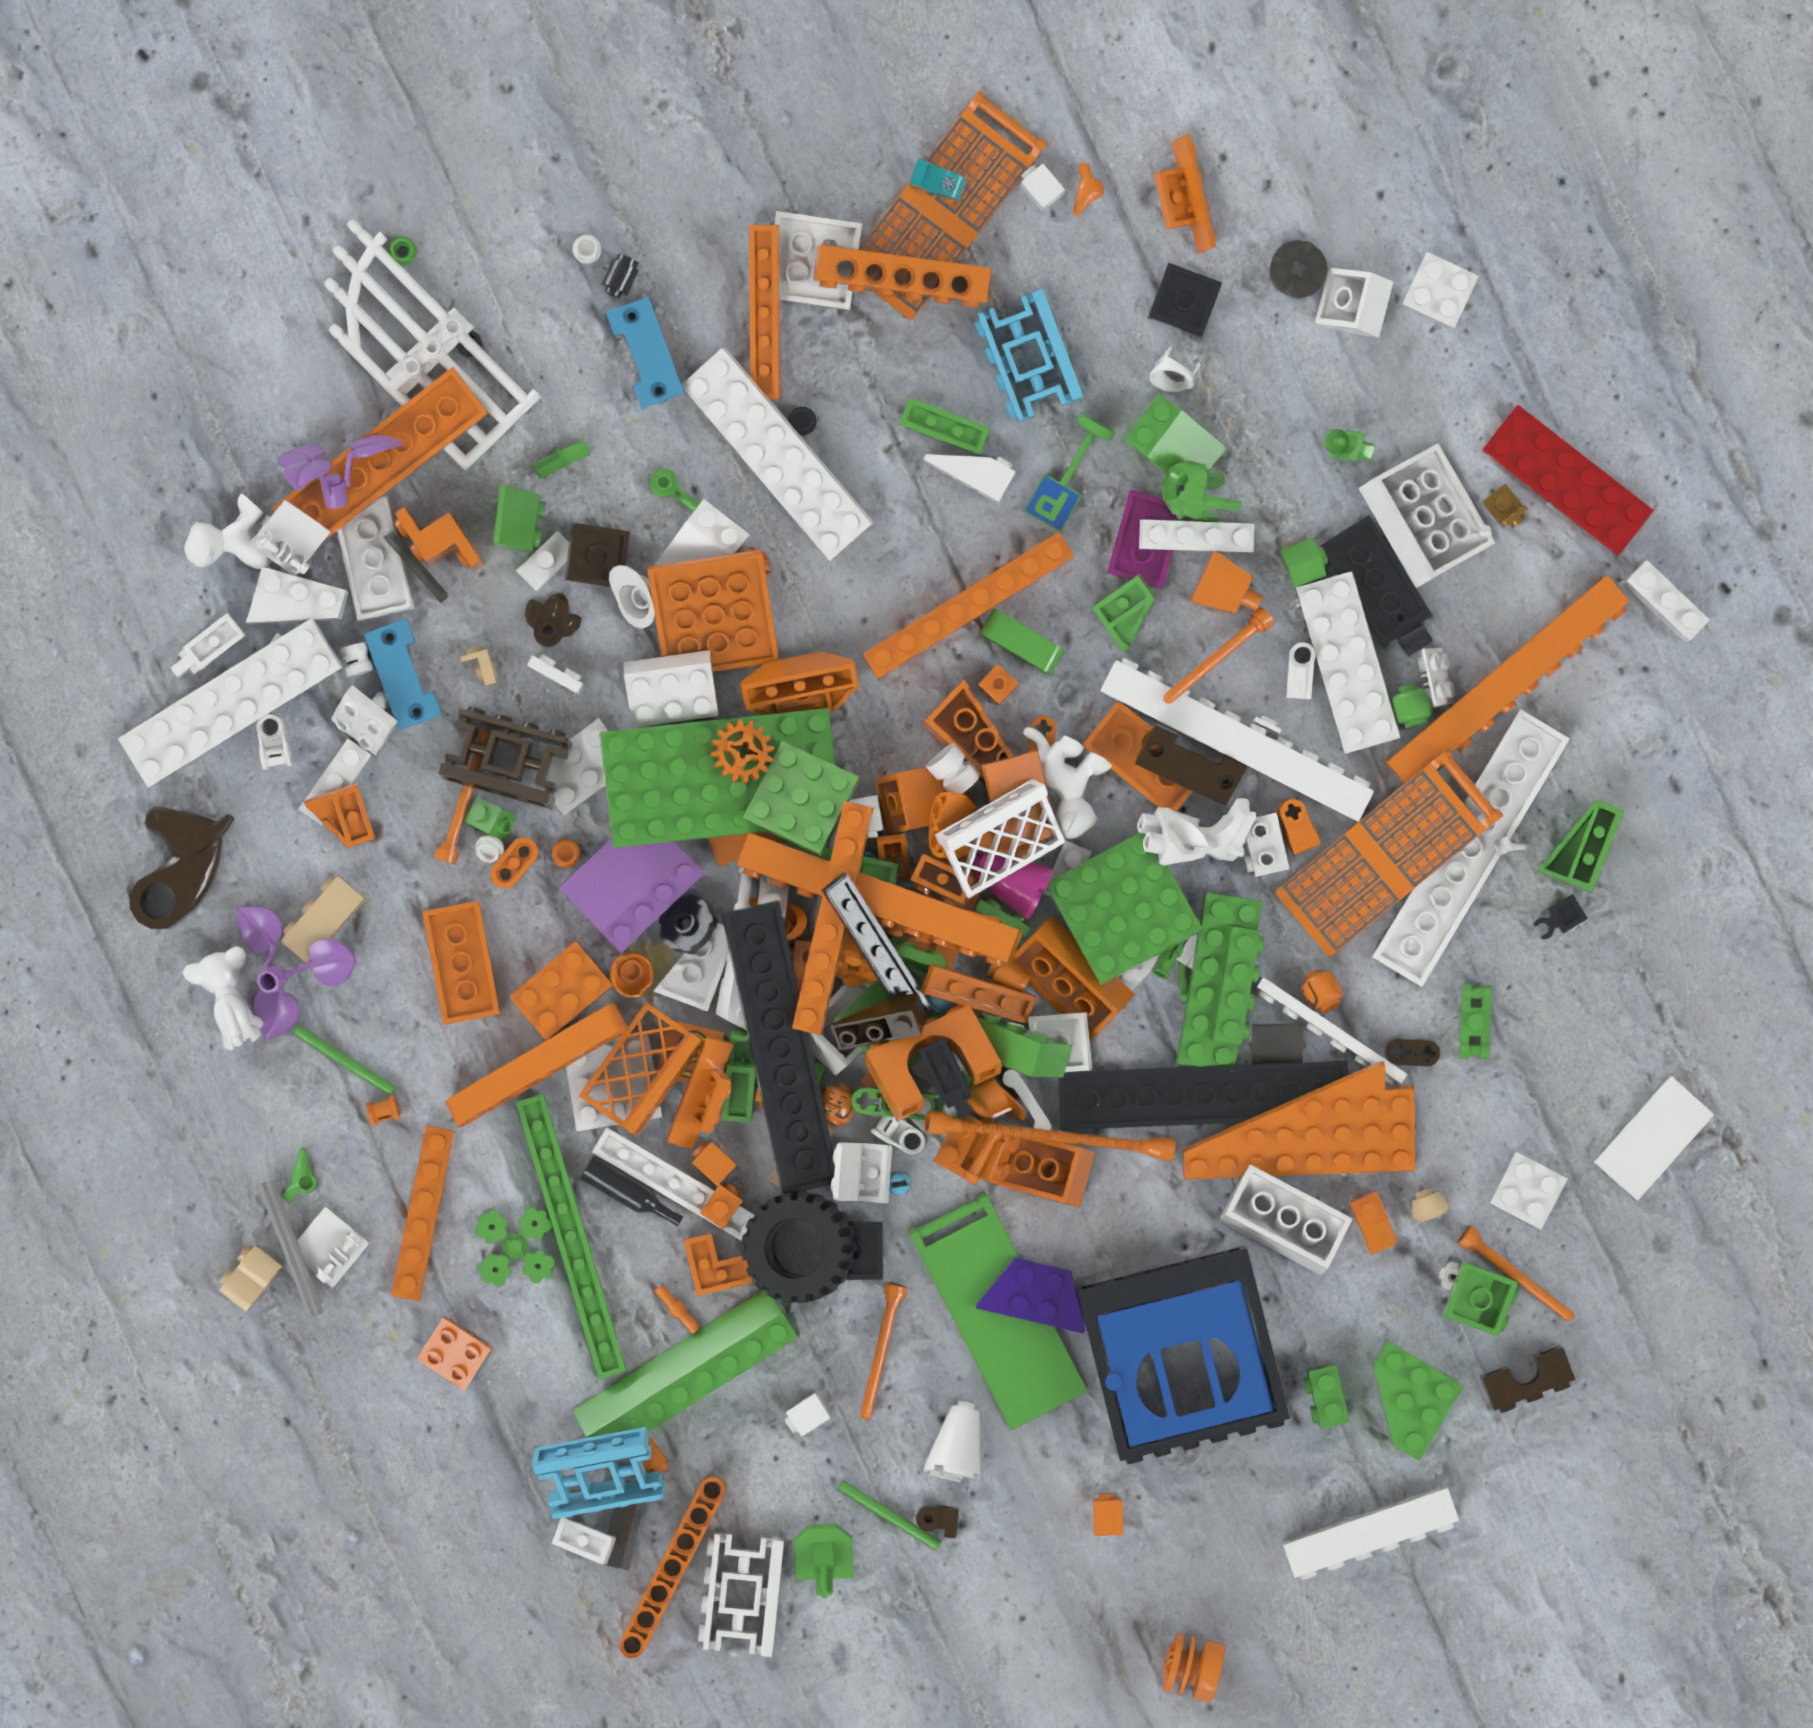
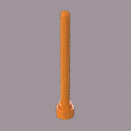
[1163,607,1275,704]
[434,729,491,865]
[1457,1225,1574,1322]
[860,1282,908,1420]

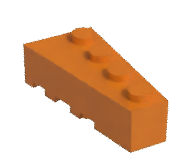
[922,680,1013,786]

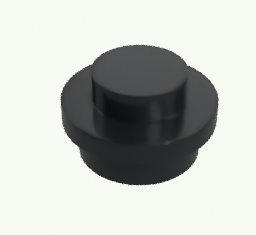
[788,407,817,436]

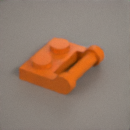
[933,1114,1002,1185]

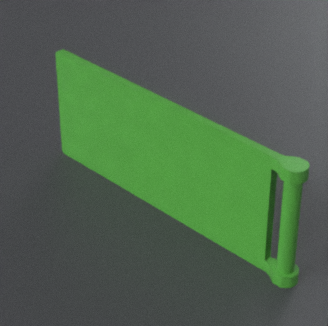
[908,1190,1087,1430]

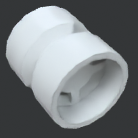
[926,743,981,794]

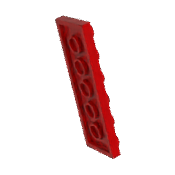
[1481,404,1654,557]

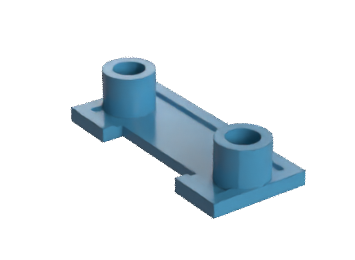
[606,297,684,409]
[364,618,442,731]

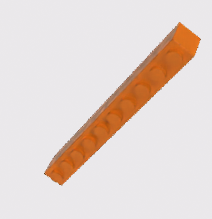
[1385,575,1630,784]
[737,832,1023,967]

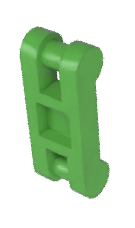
[1459,984,1492,1060]

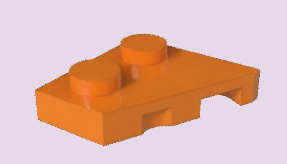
[304,783,375,848]

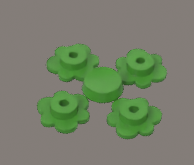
[475,1207,555,1286]

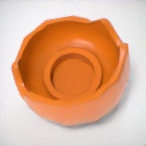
[610,952,653,997]

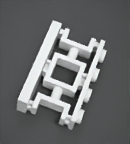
[698,1531,785,1657]

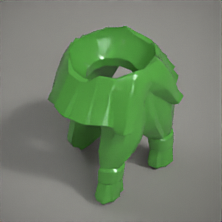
[1161,461,1242,522]

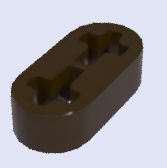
[1384,1039,1440,1067]

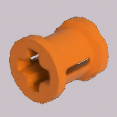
[366,1095,401,1127]

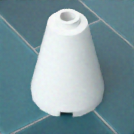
[923,1401,981,1484]

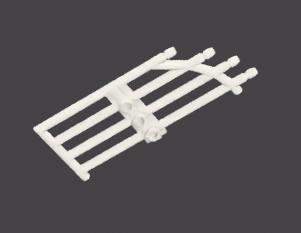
[324,219,541,471]

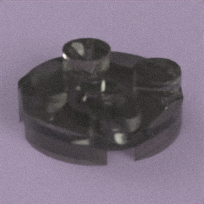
[1269,240,1327,299]

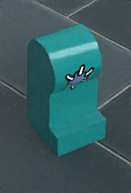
[909,158,968,201]

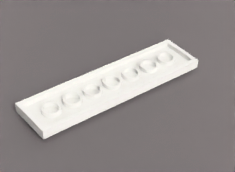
[681,347,874,561]
[118,618,343,788]

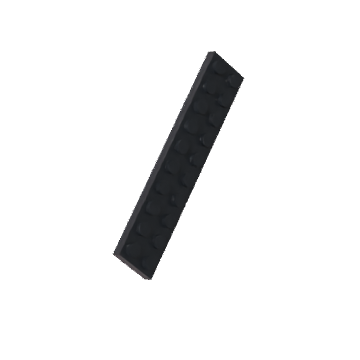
[721,900,835,1195]
[1058,1061,1348,1130]

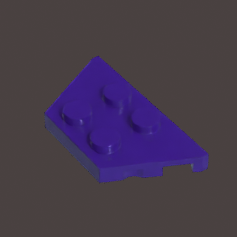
[975,1257,1085,1334]

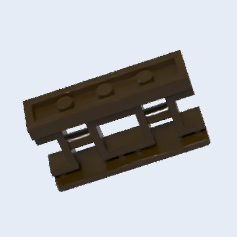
[438,707,572,810]

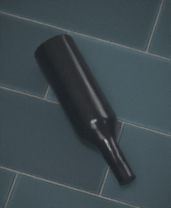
[580,1155,683,1227]

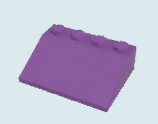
[559,838,705,953]

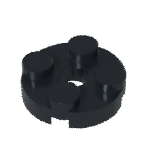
[659,895,718,954]

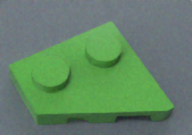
[1091,573,1156,653]

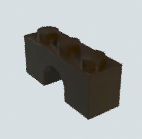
[1479,1345,1576,1413]

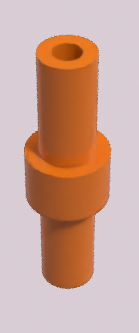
[654,1284,700,1334]

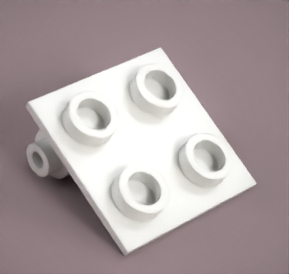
[249,500,330,576]
[1417,647,1455,708]
[297,1206,370,1288]

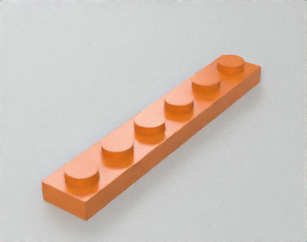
[749,225,781,399]
[391,1125,455,1301]

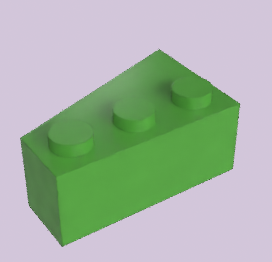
[1538,800,1624,894]
[976,1012,1072,1078]

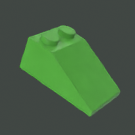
[1123,393,1227,488]
[493,485,545,553]

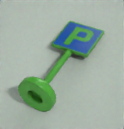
[1024,413,1116,532]

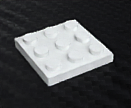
[774,211,862,310]
[566,1035,663,1131]

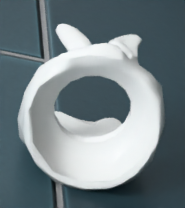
[1149,346,1201,392]

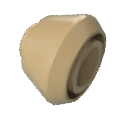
[1412,1187,1450,1222]

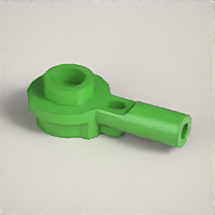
[650,468,700,512]

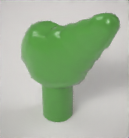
[281,1147,317,1203]

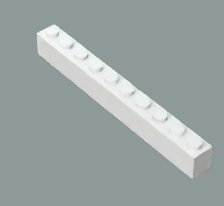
[1100,658,1374,822]

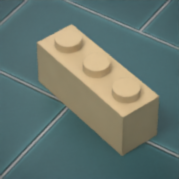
[281,876,366,964]

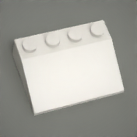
[1358,443,1495,588]

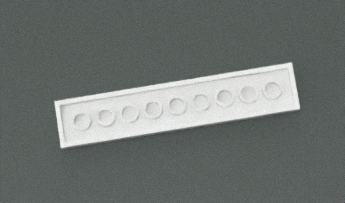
[1372,709,1570,987]

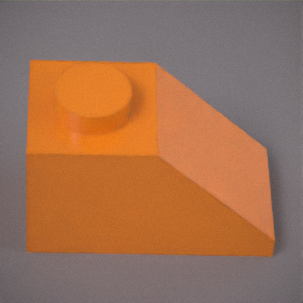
[1348,1191,1398,1255]

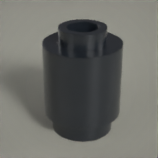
[602,253,639,299]

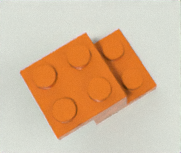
[394,507,485,571]

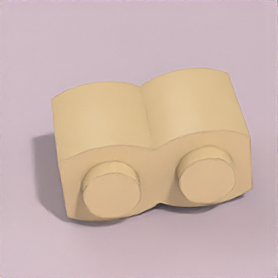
[219,1244,284,1312]

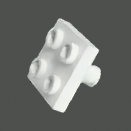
[331,685,398,756]

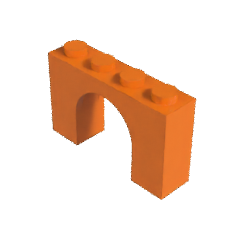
[865,1005,1002,1121]

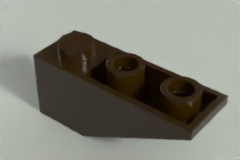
[830,992,927,1050]

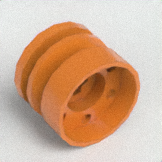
[1162,1632,1226,1704]

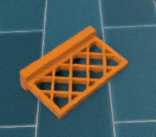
[579,1002,703,1138]

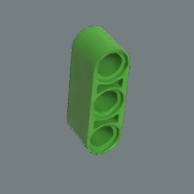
[979,608,1065,676]

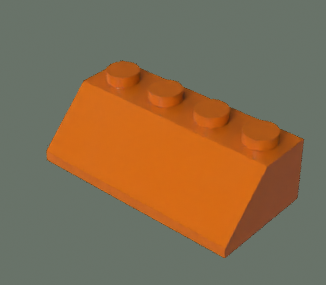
[1012,915,1135,1041]

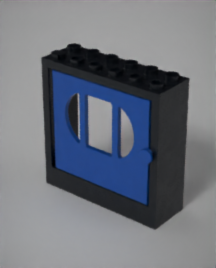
[1076,1246,1290,1464]

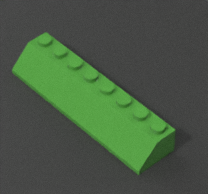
[573,1289,799,1438]

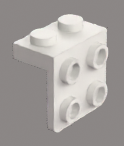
[831,1142,893,1203]

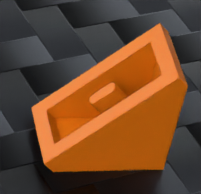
[877,834,911,881]

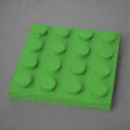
[1046,833,1203,986]

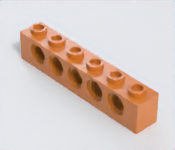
[813,245,991,308]

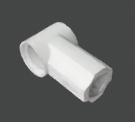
[1286,642,1316,699]

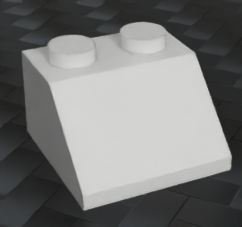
[1315,267,1393,337]

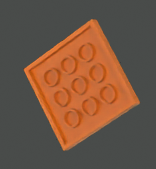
[647,549,779,672]

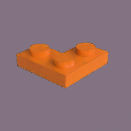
[683,1233,753,1296]

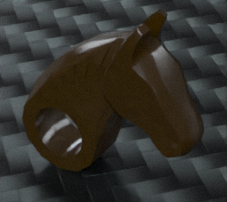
[129,806,234,929]

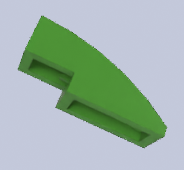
[722,1028,756,1123]

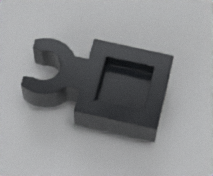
[1533,894,1588,940]

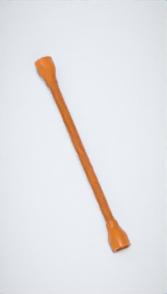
[924,1110,1175,1161]

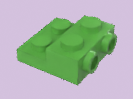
[1442,1262,1519,1336]

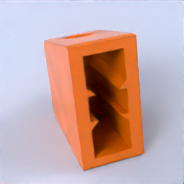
[1190,551,1263,615]

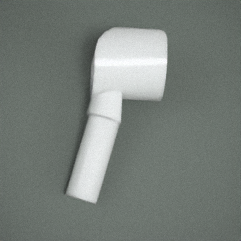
[1493,835,1527,856]

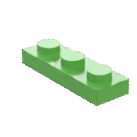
[899,397,990,456]

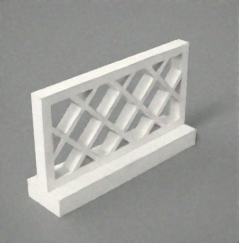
[935,779,1065,898]

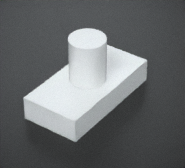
[516,531,569,592]

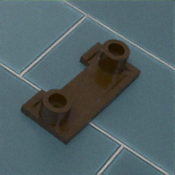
[1134,723,1247,806]

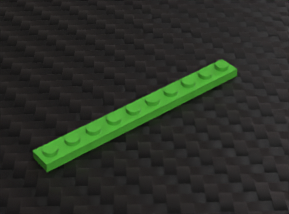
[516,1094,627,1380]

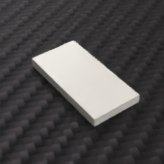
[337,496,415,622]
[1594,1076,1714,1201]

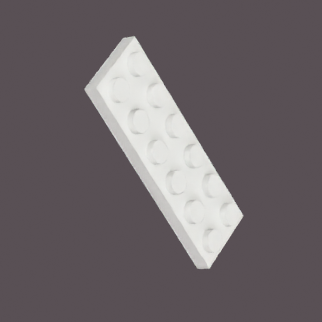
[1296,571,1401,754]

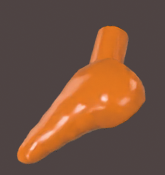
[1073,163,1104,217]

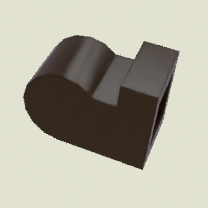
[916,1504,959,1539]

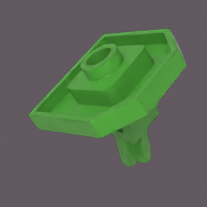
[794,1523,854,1598]

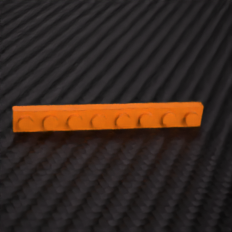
[792,801,874,1035]

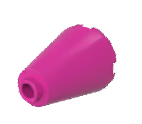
[972,851,1053,919]

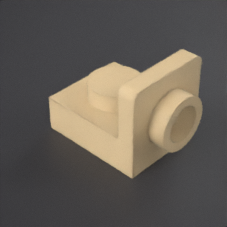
[460,646,499,687]

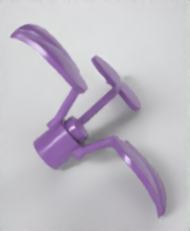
[277,435,404,509]
[237,906,356,1039]

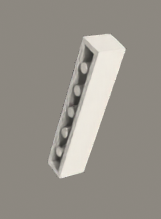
[1281,1485,1459,1580]

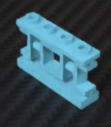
[974,289,1083,423]
[532,1427,665,1519]

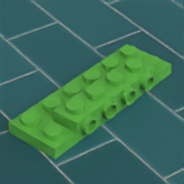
[1176,892,1264,1072]

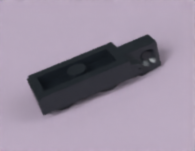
[918,1037,972,1119]

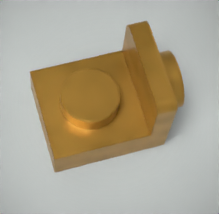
[1482,483,1528,529]

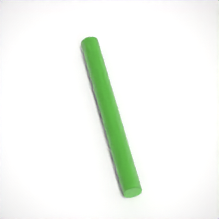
[293,1025,396,1096]
[837,1480,942,1551]

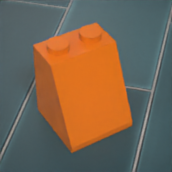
[874,767,970,836]

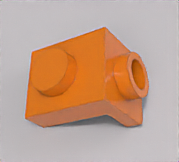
[700,1182,744,1229]

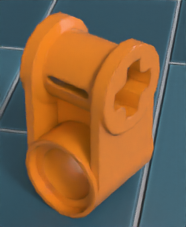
[1277,799,1321,856]

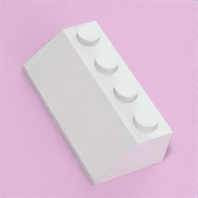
[1219,1165,1353,1275]

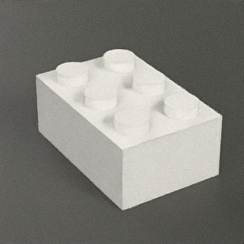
[624,650,718,728]

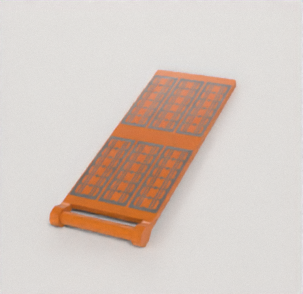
[859,90,1048,320]
[1275,748,1503,957]

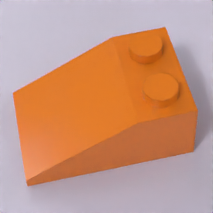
[990,1138,1095,1208]

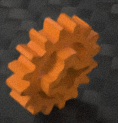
[710,720,774,784]

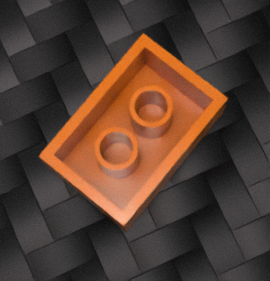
[509,941,613,1040]

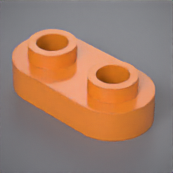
[491,837,539,888]

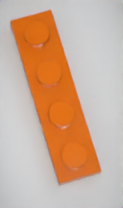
[921,964,1037,1024]

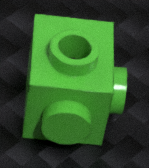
[1280,538,1328,588]

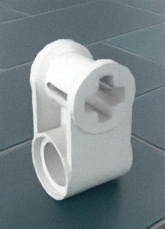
[257,714,293,771]
[869,1116,926,1154]

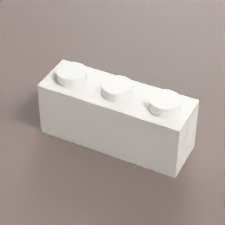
[1623,560,1710,643]

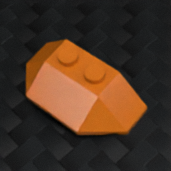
[740,651,859,715]

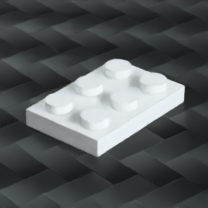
[530,718,608,816]

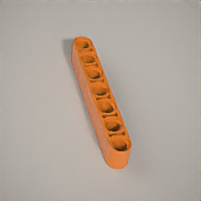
[445,1003,629,1128]
[619,1475,726,1659]

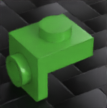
[464,796,516,841]

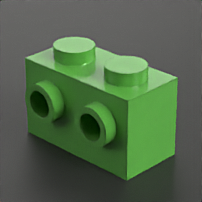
[1303,1363,1350,1429]

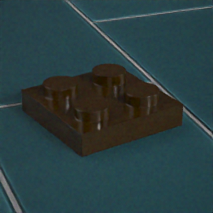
[564,523,630,588]

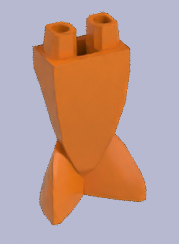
[929,792,1046,858]

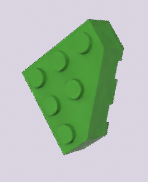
[1371,1339,1464,1461]

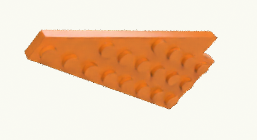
[1183,1061,1415,1180]

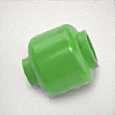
[1391,684,1432,728]

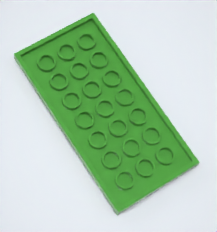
[599,708,839,849]

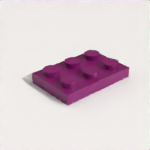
[1107,490,1182,589]

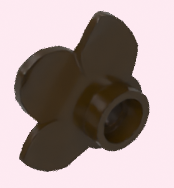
[525,593,582,647]

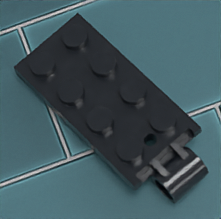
[1320,515,1433,657]

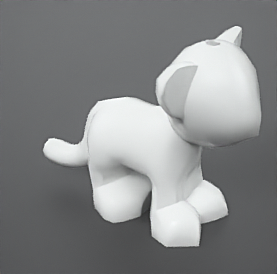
[184,493,274,569]
[1024,727,1112,839]
[182,946,264,1050]

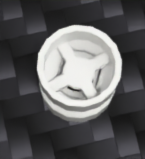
[339,642,375,678]

